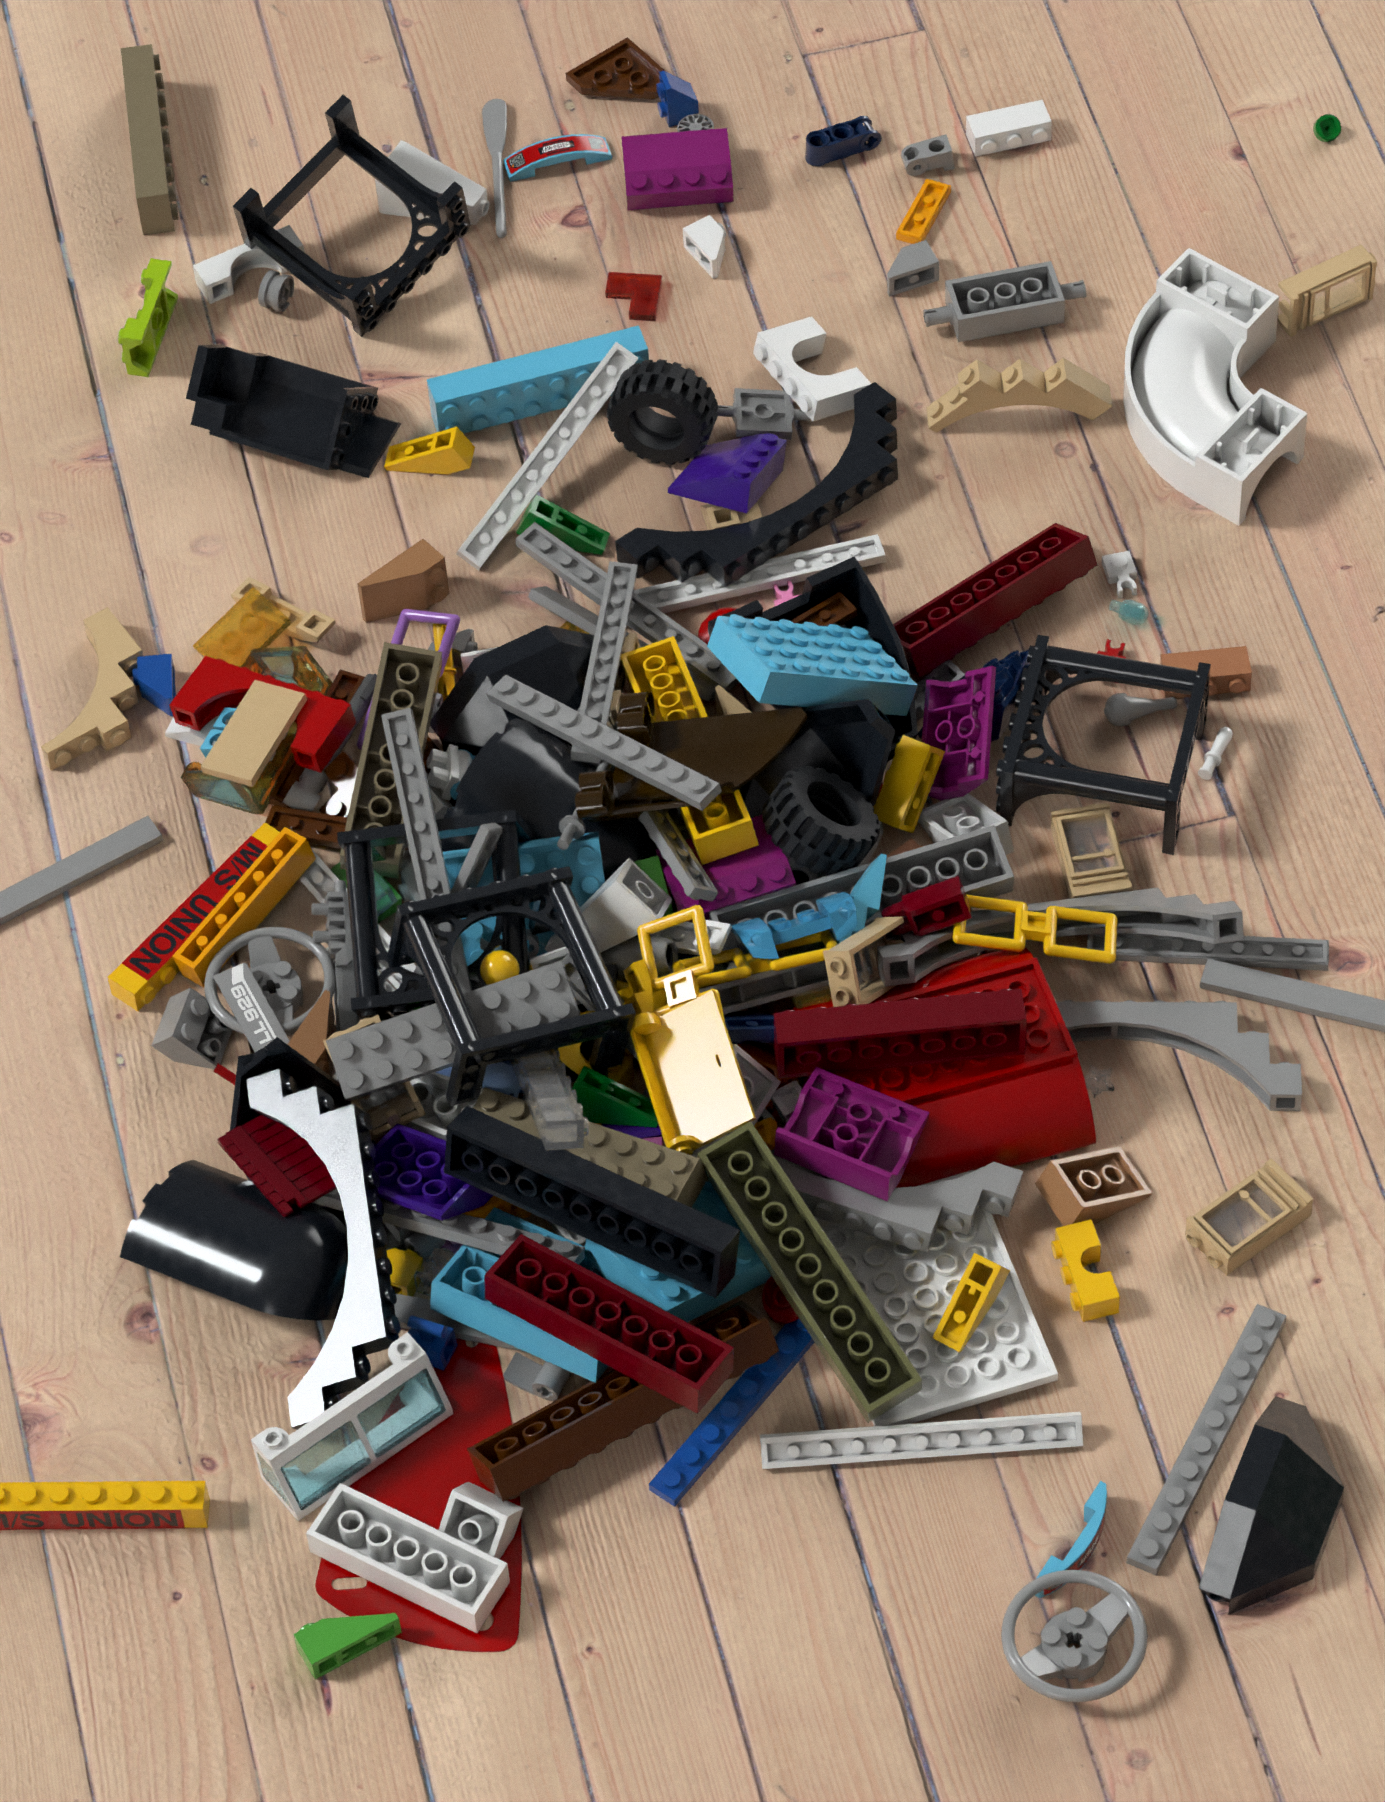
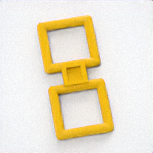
[953,895,1118,964]
[637,905,725,1060]
[672,929,838,988]

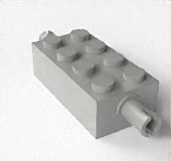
[923,261,1086,342]

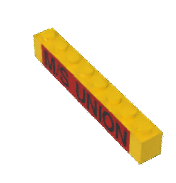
[107,823,280,1011]
[0,1481,210,1530]

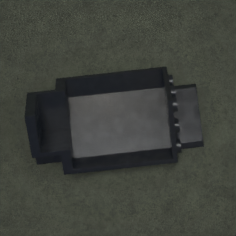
[186,344,401,478]

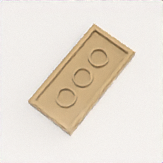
[200,680,307,787]

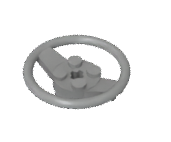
[204,927,336,1036]
[1001,1570,1148,1702]

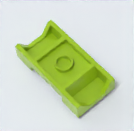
[118,258,178,377]

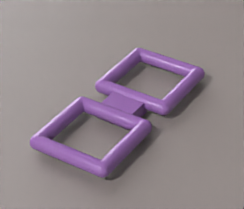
[357,609,460,750]

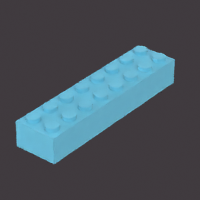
[427,325,649,434]

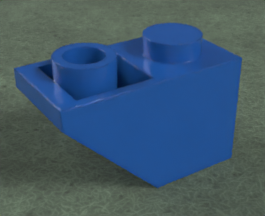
[656,71,699,127]

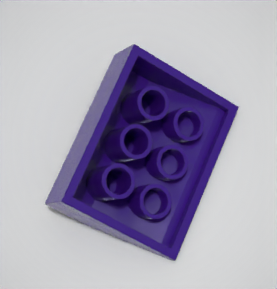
[667,433,787,514]
[374,1123,493,1221]

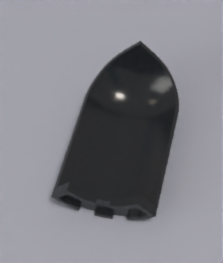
[120,1160,348,1321]

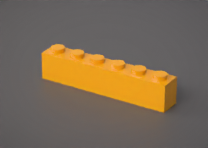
[172,827,316,988]

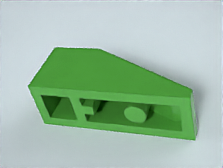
[293,1613,402,1680]

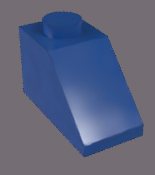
[132,654,176,717]

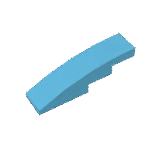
[833,853,887,944]

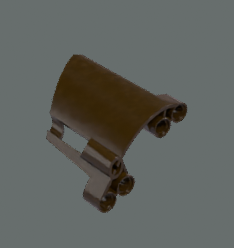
[575,692,808,822]

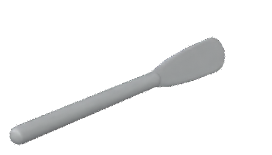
[482,98,507,238]

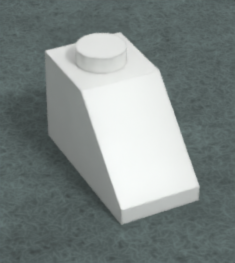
[683,215,726,279]

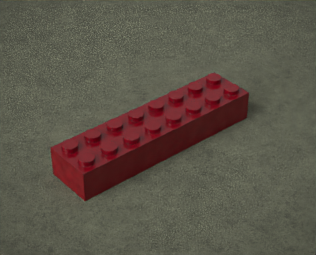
[893,523,1098,678]
[774,989,1027,1079]
[484,1234,734,1414]

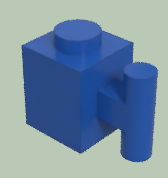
[407,1315,458,1370]

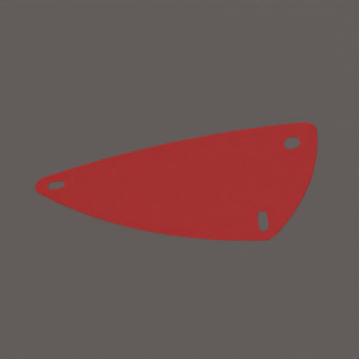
[315,1338,522,1652]

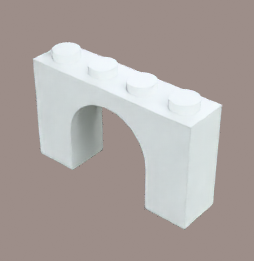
[753,316,871,422]

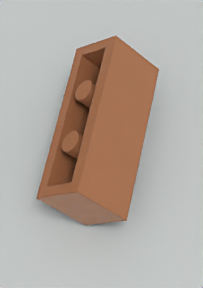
[1160,646,1252,699]

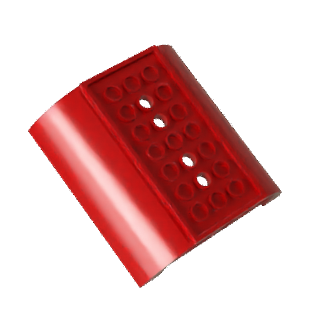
[787,947,1096,1188]

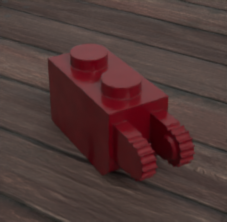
[881,876,972,936]

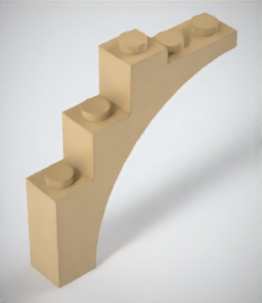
[926,358,1112,433]
[41,607,143,771]

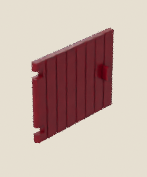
[217,1115,337,1217]

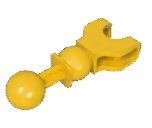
[480,950,596,1075]

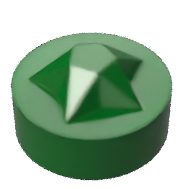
[1313,114,1341,142]

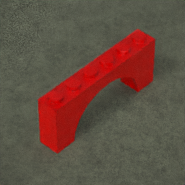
[169,655,356,773]

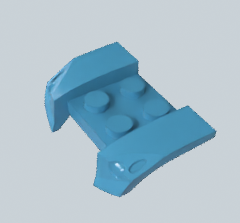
[731,892,857,959]

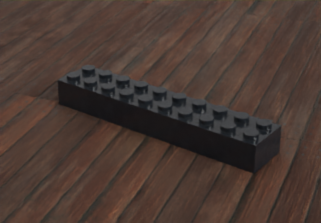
[444,1106,740,1298]

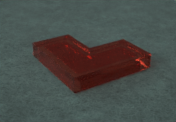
[605,272,663,321]

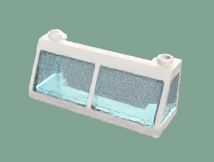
[251,1332,453,1521]

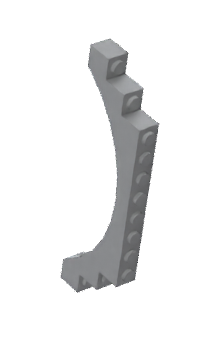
[877,887,1244,987]
[1056,1000,1302,1111]
[693,1129,1023,1253]

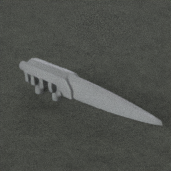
[311,880,360,1031]

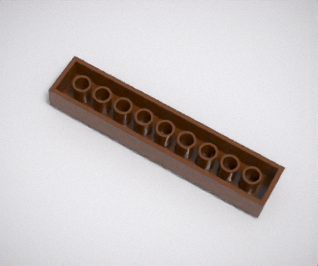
[467,1301,779,1502]

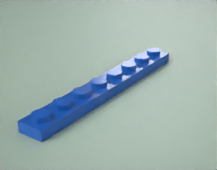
[649,1319,815,1507]

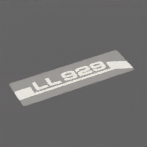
[213,963,289,1052]

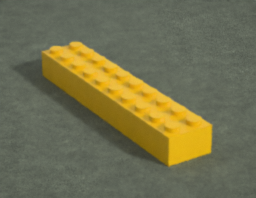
[621,636,759,865]

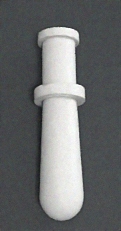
[1198,727,1233,780]

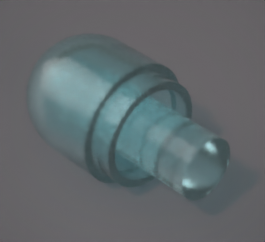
[1109,599,1149,625]

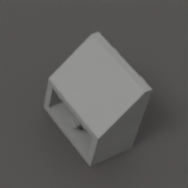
[151,988,232,1069]

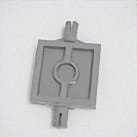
[717,388,810,440]

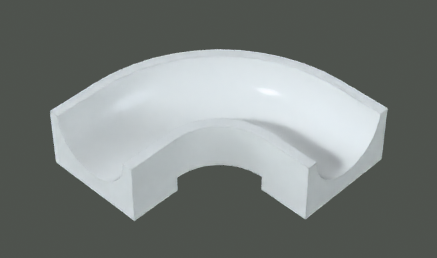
[1123,248,1307,526]

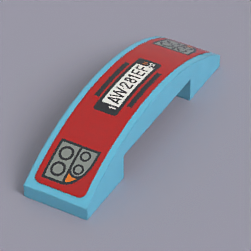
[503,134,612,182]
[1035,1481,1107,1598]

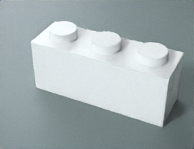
[966,100,1052,157]

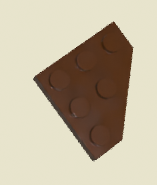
[565,37,665,99]

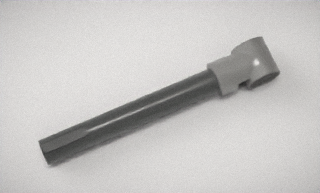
[282,674,377,812]

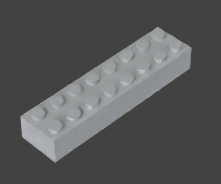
[326,960,581,1101]

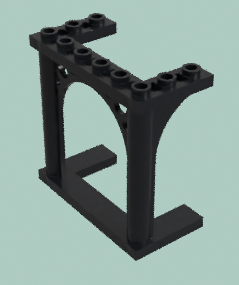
[233,94,471,337]
[996,635,1211,855]
[337,809,532,1022]
[387,866,636,1106]

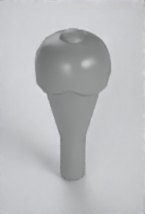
[1104,693,1177,726]

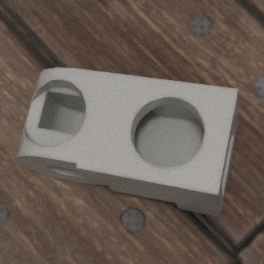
[901,134,955,176]

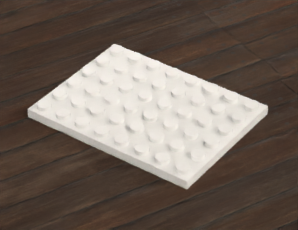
[814,1170,1058,1426]

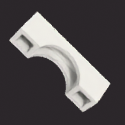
[193,225,304,304]

